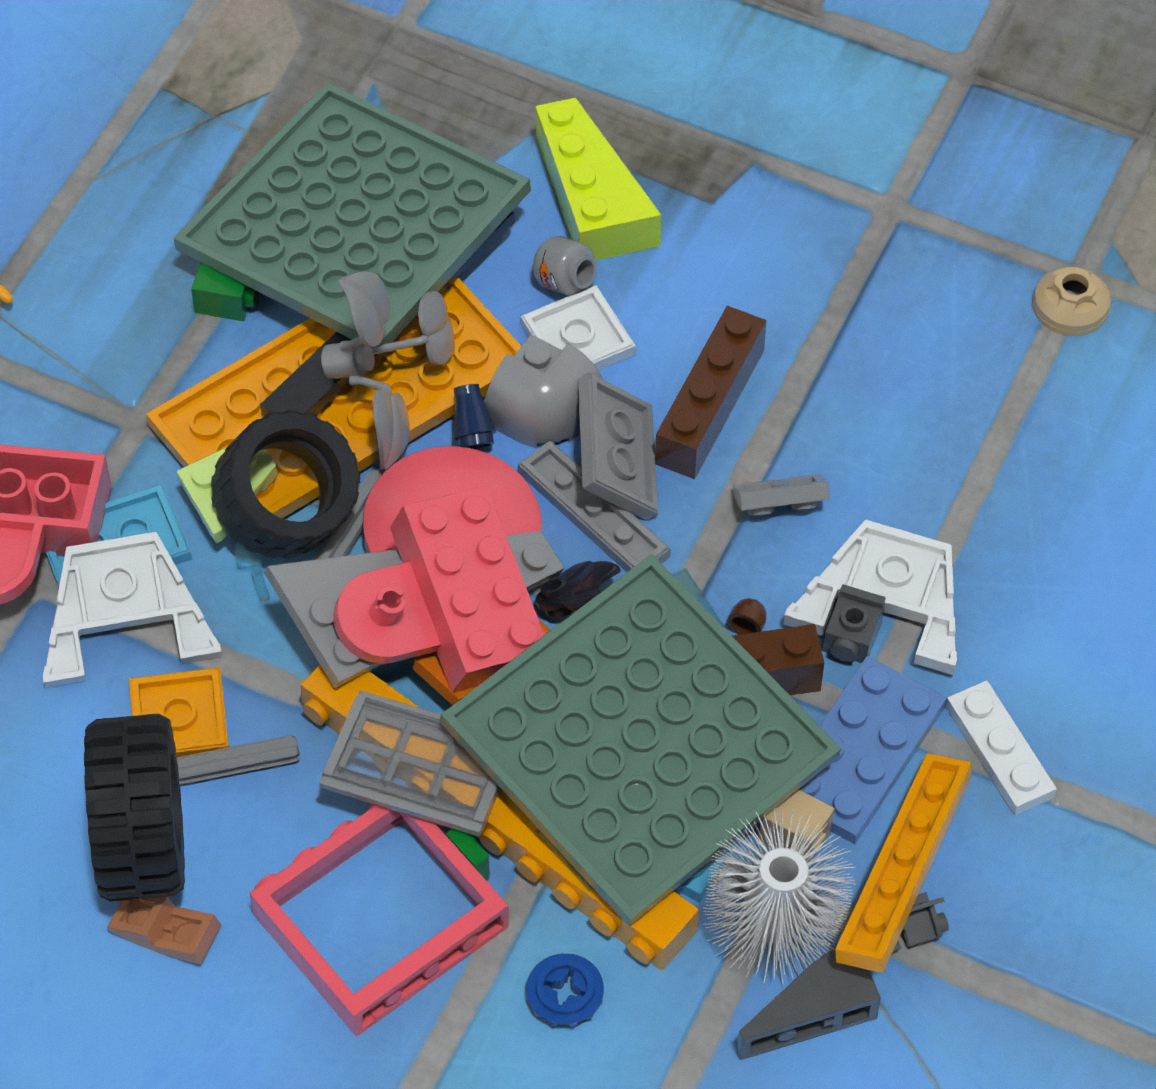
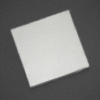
[520,285,636,370]

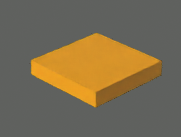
[129,667,229,757]

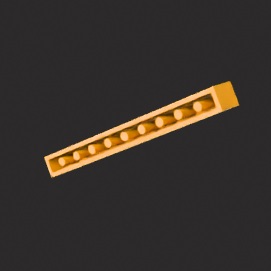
[300,665,699,971]

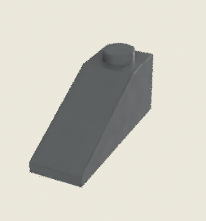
[737,950,881,1060]

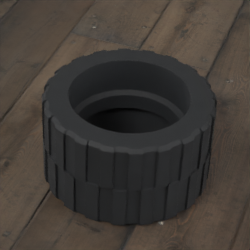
[211,410,361,558]

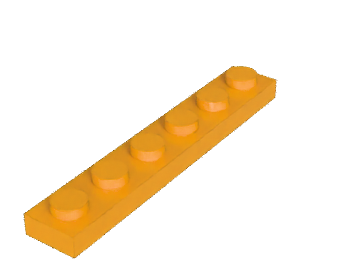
[835,753,972,973]

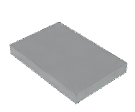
[578,372,658,520]

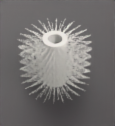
[703,808,856,984]

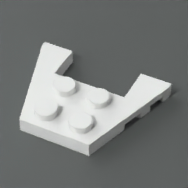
[783,520,957,675]
[43,532,222,688]

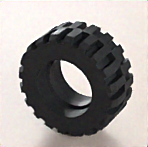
[84,713,185,902]

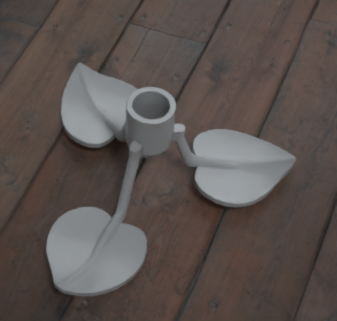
[321,271,454,470]

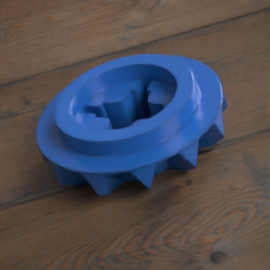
[526,953,604,1028]

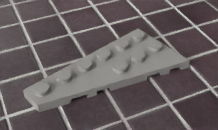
[264,531,564,688]

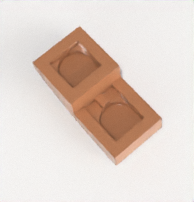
[107,896,221,965]

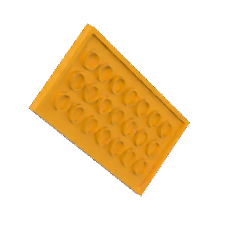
[146,277,521,518]

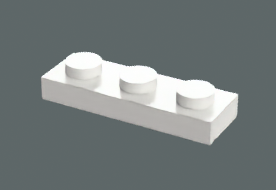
[946,680,1057,816]

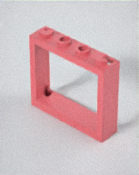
[250,804,509,1037]

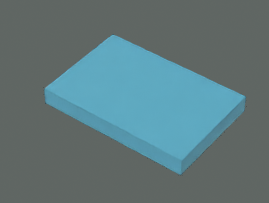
[46,483,192,588]

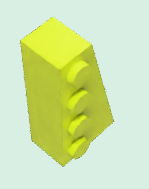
[535,97,661,260]

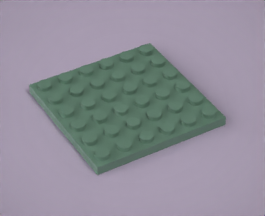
[173,82,531,354]
[440,554,841,926]

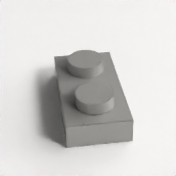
[733,474,829,515]

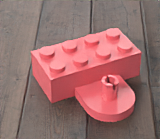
[0,444,112,605]
[333,486,544,693]

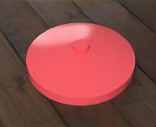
[363,446,542,553]

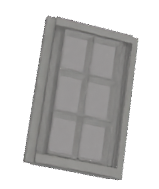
[319,690,501,837]

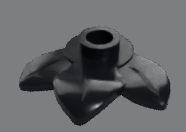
[535,561,621,618]

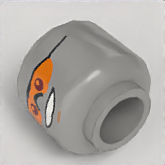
[533,236,597,296]

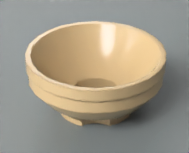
[1032,266,1111,336]

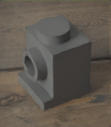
[823,584,886,663]

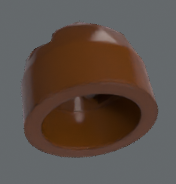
[727,598,767,635]

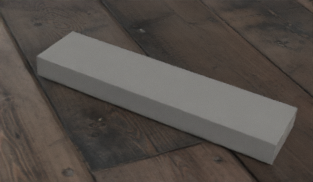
[518,440,671,572]

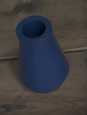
[453,384,497,449]

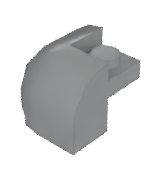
[485,334,602,448]

